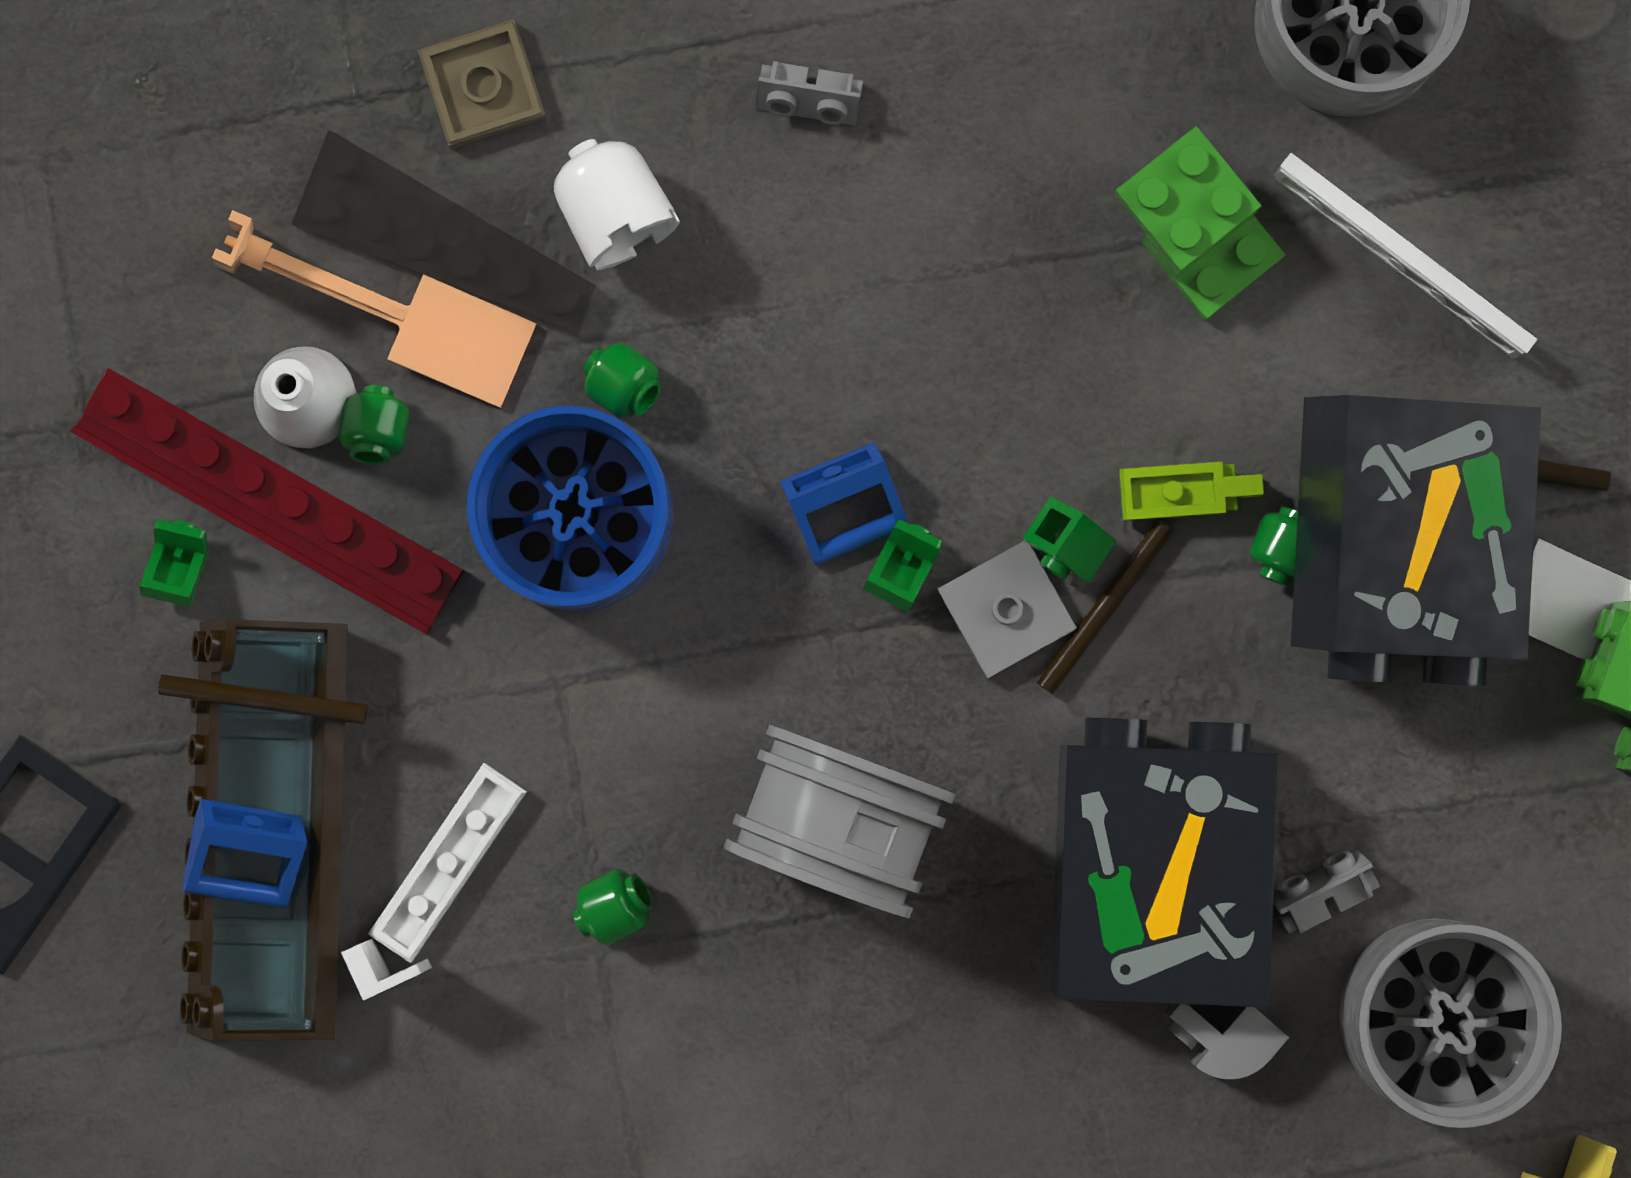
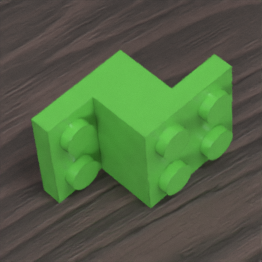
[1114,126,1286,321]
[1574,601,1631,774]

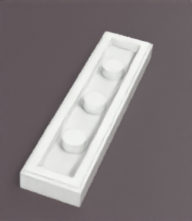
[368,763,528,963]

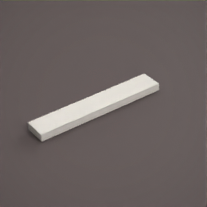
[1274,153,1538,360]

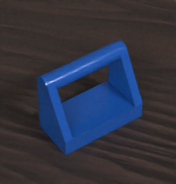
[780,442,909,566]
[183,799,307,908]

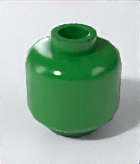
[583,342,662,419]
[339,385,409,465]
[1250,507,1298,587]
[573,869,653,945]

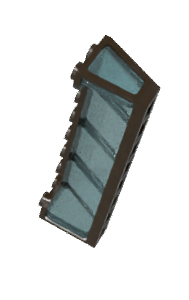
[180,619,348,1041]

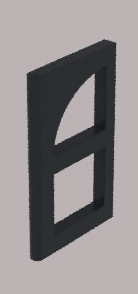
[0,735,122,975]

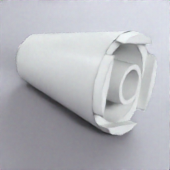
[254,346,357,449]

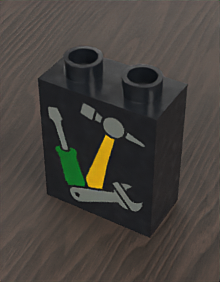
[1291,395,1541,686]
[1051,717,1278,1007]

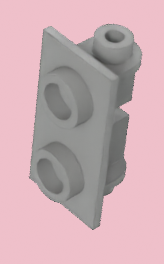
[756,61,863,126]
[1273,850,1380,934]

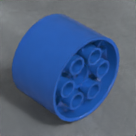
[467,406,673,612]

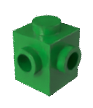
[1022,496,1117,583]

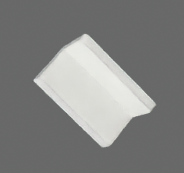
[341,938,432,1000]

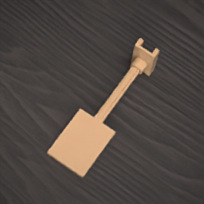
[212,210,537,408]

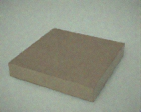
[418,19,547,149]

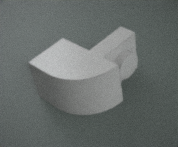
[1164,1004,1289,1079]

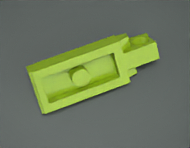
[1119,461,1264,521]

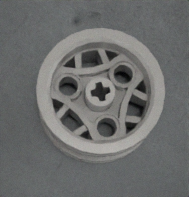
[723,724,956,918]

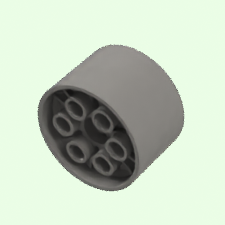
[1254,0,1470,117]
[1339,918,1562,1128]

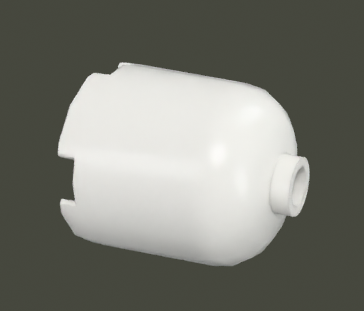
[554,139,680,270]

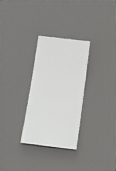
[1529,539,1631,659]

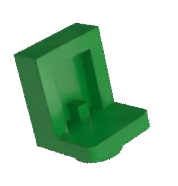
[139,519,209,608]
[863,520,943,612]

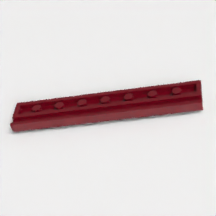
[71,368,465,635]

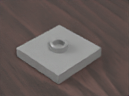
[937,541,1077,679]

